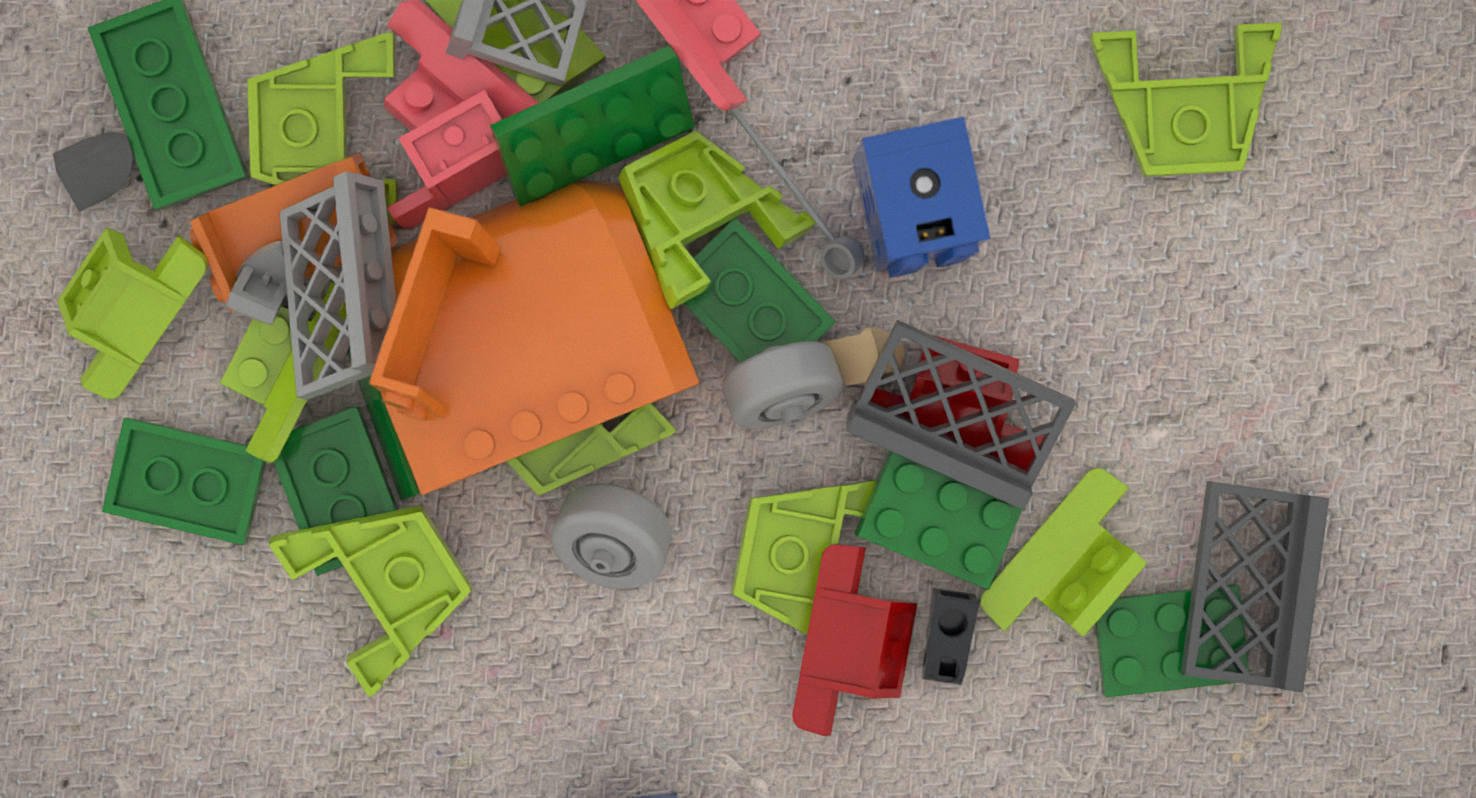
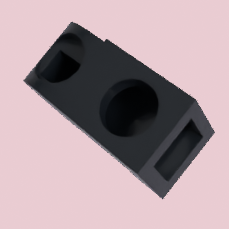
[922,588,979,685]

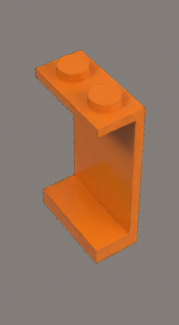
[190,152,399,312]
[369,207,501,421]

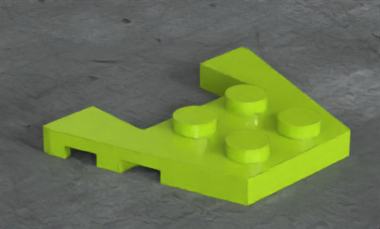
[1090,22,1282,177]
[247,32,399,223]
[618,130,816,309]
[507,403,677,496]
[731,480,876,635]
[269,505,472,697]

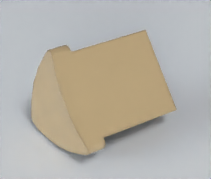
[822,327,905,387]

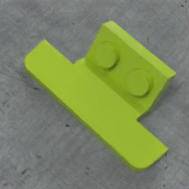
[57,227,208,399]
[220,280,347,463]
[980,468,1147,637]

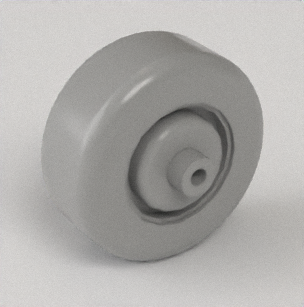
[722,341,844,429]
[551,484,672,589]

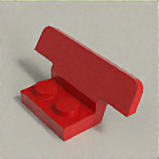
[863,335,1044,470]
[792,544,918,736]

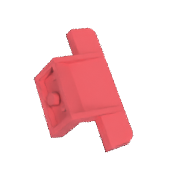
[384,0,539,131]
[636,0,761,111]
[387,89,506,228]

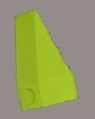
[425,0,606,103]

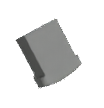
[226,241,288,326]

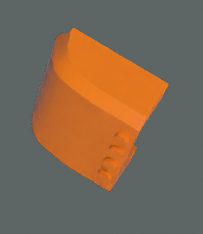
[380,180,701,495]

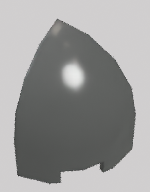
[53,132,133,212]

